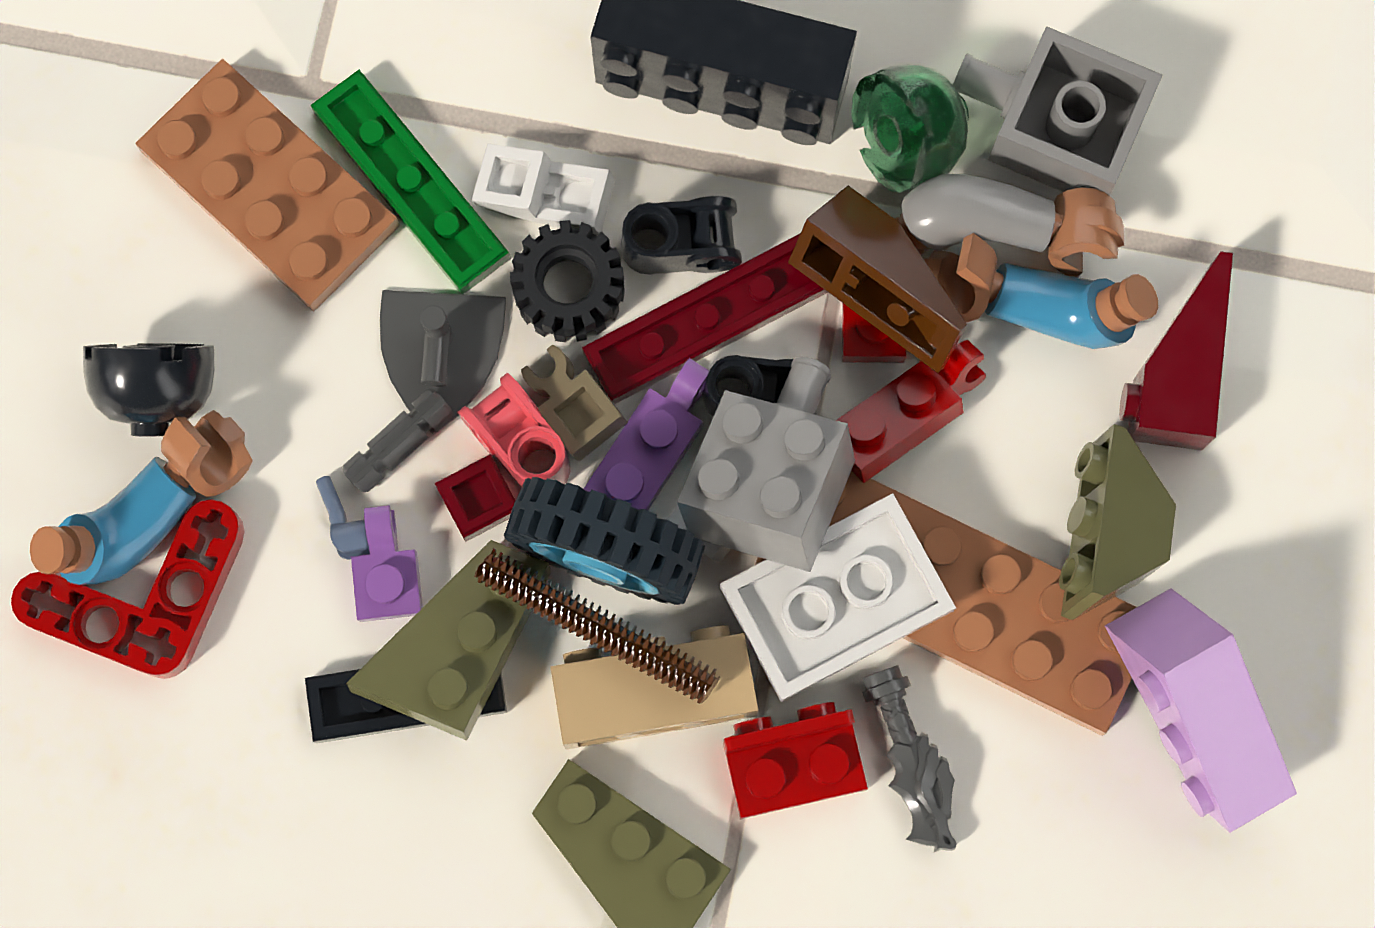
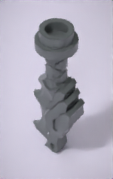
[862,665,957,852]

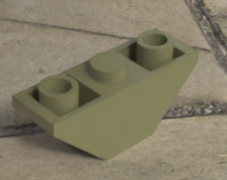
[1059,424,1176,620]

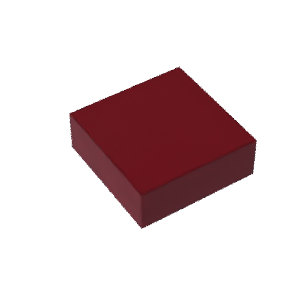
[434,454,516,542]

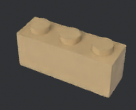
[550,626,758,750]

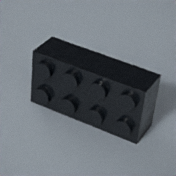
[590,0,857,145]

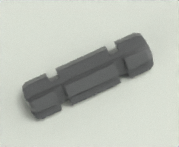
[342,389,453,493]

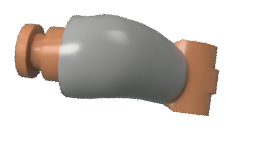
[895,174,1124,277]

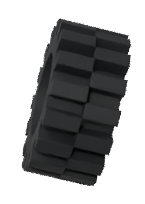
[510,220,625,343]

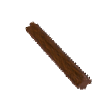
[474,548,720,704]

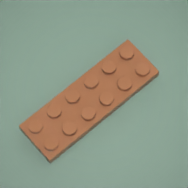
[755,471,1137,736]

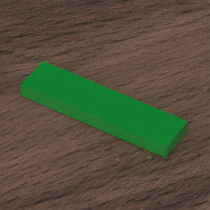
[310,69,511,294]

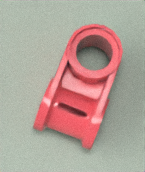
[458,373,570,488]

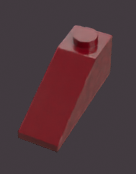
[1119,251,1233,450]

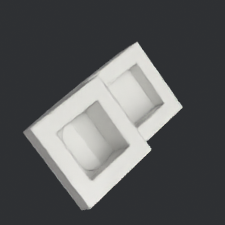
[472,143,615,235]

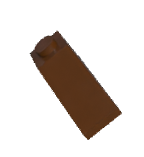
[788,185,967,373]

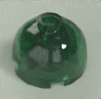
[851,64,969,193]

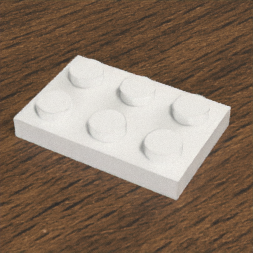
[720,493,956,702]

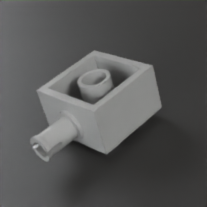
[951,26,1163,195]
[677,356,855,572]

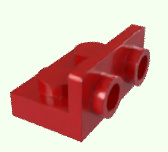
[723,702,868,820]

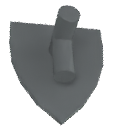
[380,290,506,435]

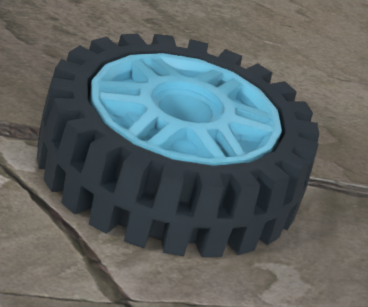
[504,477,705,605]

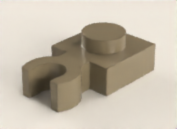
[521,345,628,462]

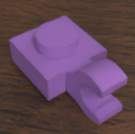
[351,505,423,622]

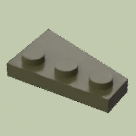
[346,540,551,741]
[532,759,731,928]

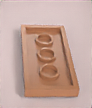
[135,58,400,312]

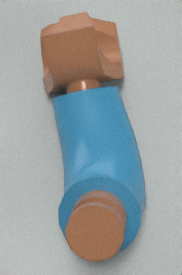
[924,233,1158,349]
[29,410,253,585]

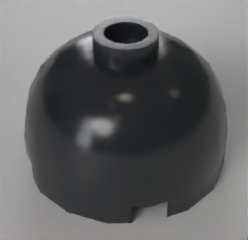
[83,343,215,437]

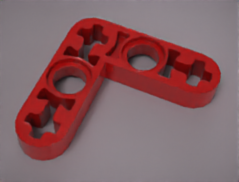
[11,499,245,679]

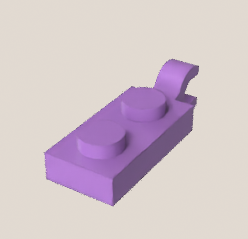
[584,358,709,510]

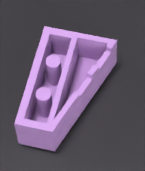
[1105,588,1297,833]

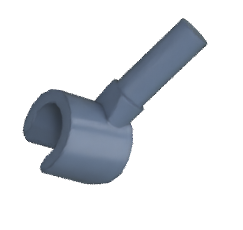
[316,476,370,560]

